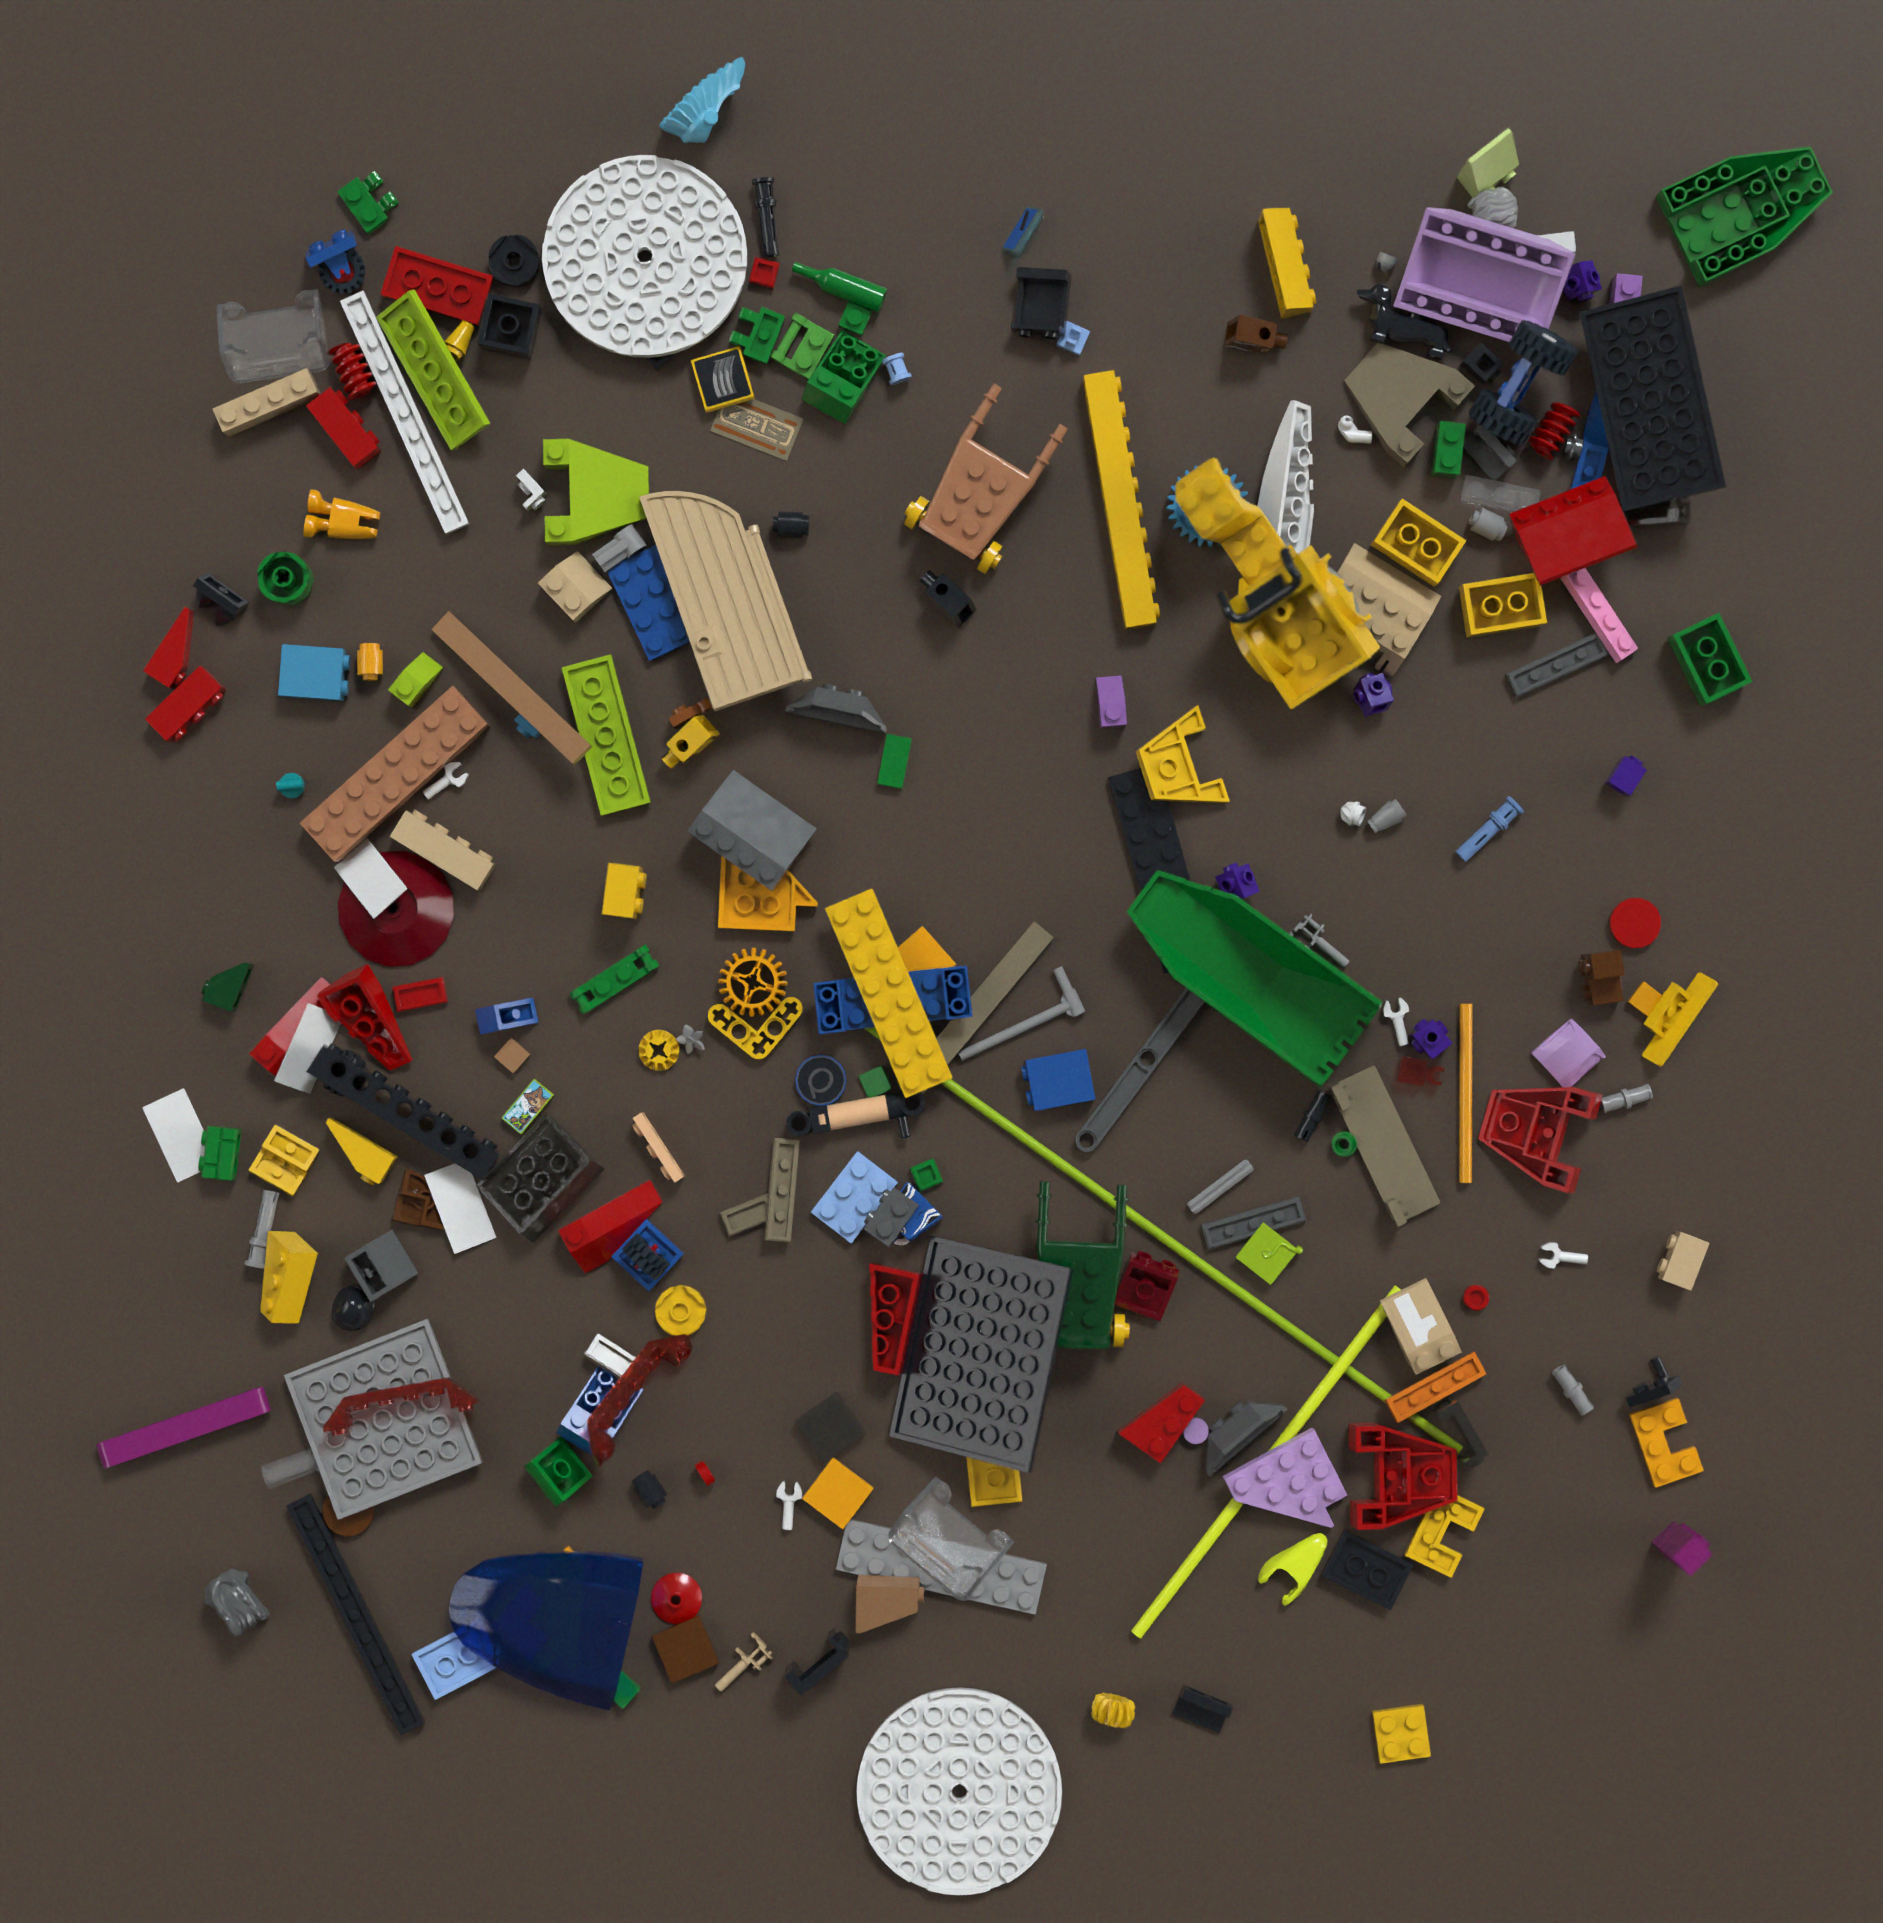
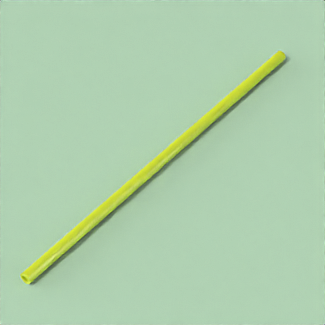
[1131,1285,1401,1638]

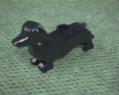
[1357,284,1452,359]

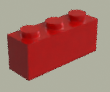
[306,387,381,470]
[145,665,226,743]

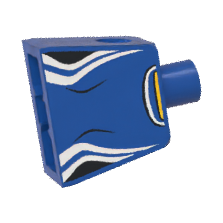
[892,1182,944,1244]

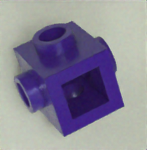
[1563,260,1602,302]
[1353,673,1394,717]
[1215,862,1260,899]
[1410,1018,1452,1059]

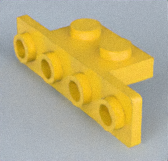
[1642,972,1718,1067]

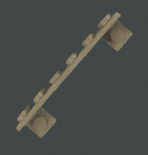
[1328,1066,1440,1227]

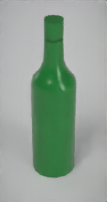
[792,262,887,313]

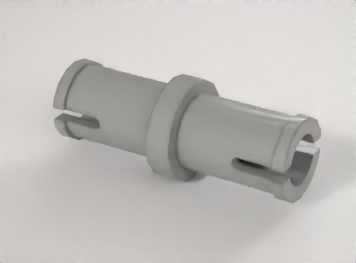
[1600,1084,1653,1114]
[1552,1364,1594,1415]

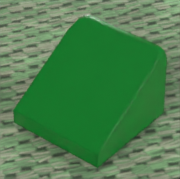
[859,1065,892,1098]
[605,1670,641,1709]

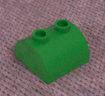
[523,1436,593,1507]

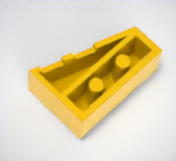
[260,1231,318,1323]

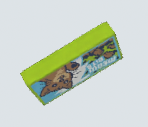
[502,1079,554,1134]

